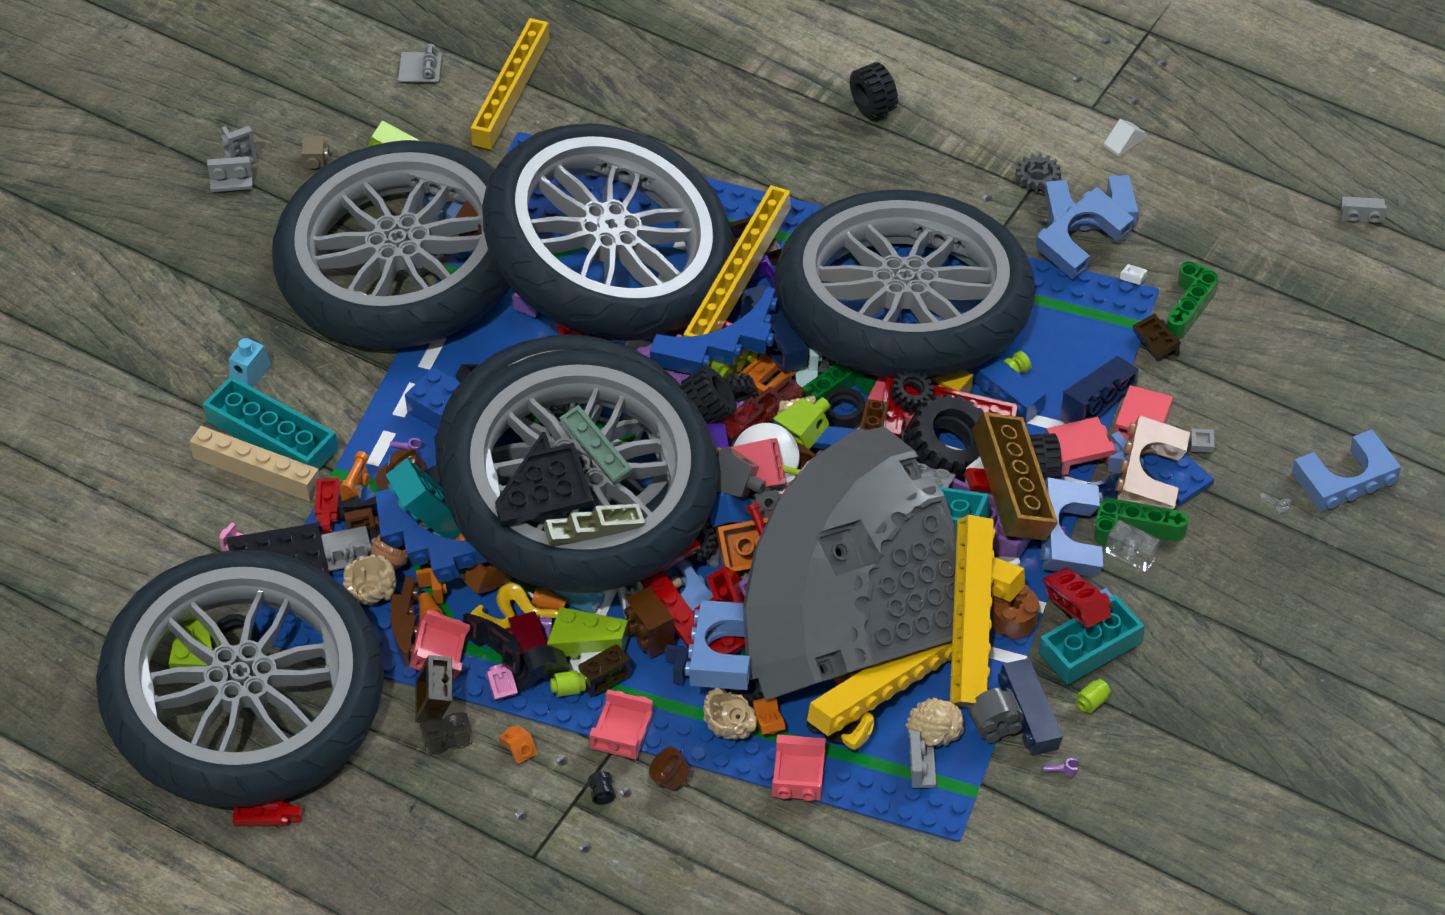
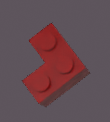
[694,566,745,610]

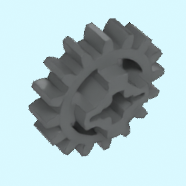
[1015,153,1061,193]

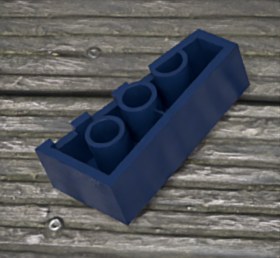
[740,285,809,373]
[1061,356,1139,424]

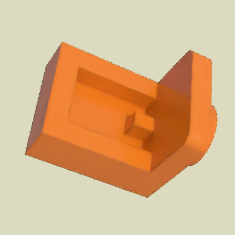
[416,568,447,604]
[753,697,785,735]
[498,725,537,764]

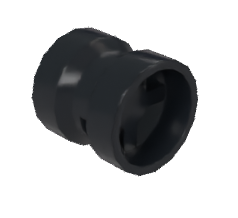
[588,771,616,805]

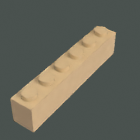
[190,426,320,502]

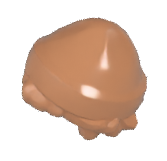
[370,534,409,571]

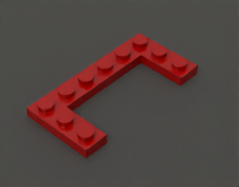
[882,377,1017,438]
[640,540,745,655]

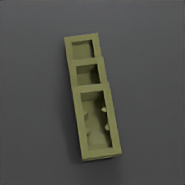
[543,503,645,545]

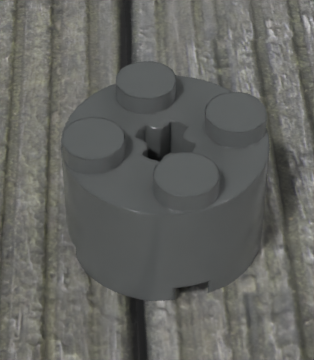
[968,688,1024,743]

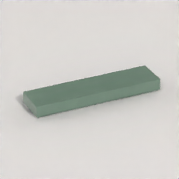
[559,405,633,485]

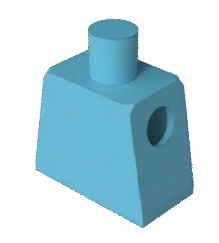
[229,338,271,387]

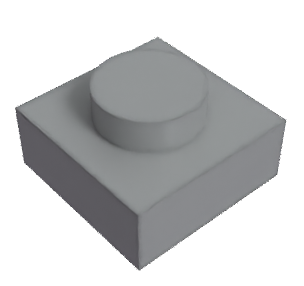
[1190,429,1215,453]

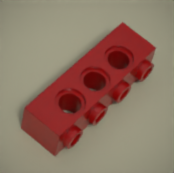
[1043,567,1112,628]

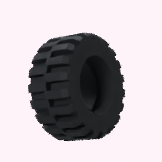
[904,394,984,481]

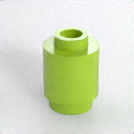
[550,670,586,697]
[1075,679,1111,713]

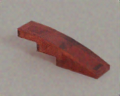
[720,376,805,441]

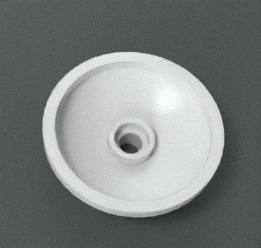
[734,423,800,488]

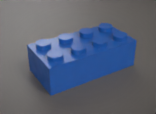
[405,367,460,429]

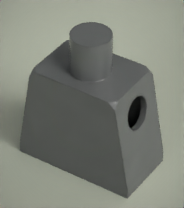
[717,447,766,497]

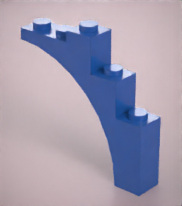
[650,287,778,374]
[375,489,488,583]

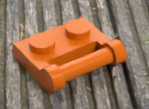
[739,354,796,396]
[340,451,370,501]

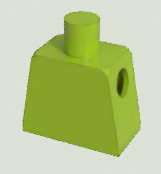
[773,397,831,449]

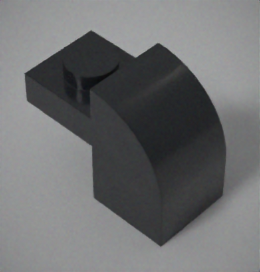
[512,645,570,692]

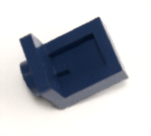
[665,644,690,685]

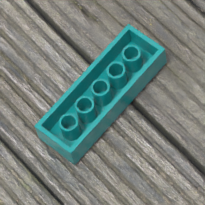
[203,376,338,469]

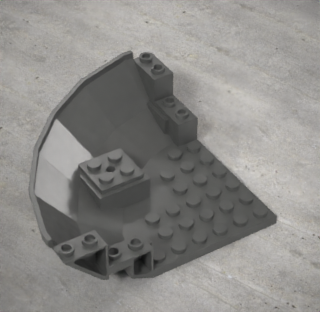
[743,426,957,701]

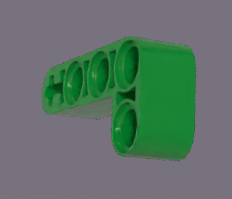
[1167,261,1218,339]
[797,363,879,401]
[1094,498,1188,546]

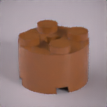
[990,584,1039,639]

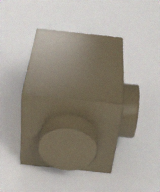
[302,136,329,169]

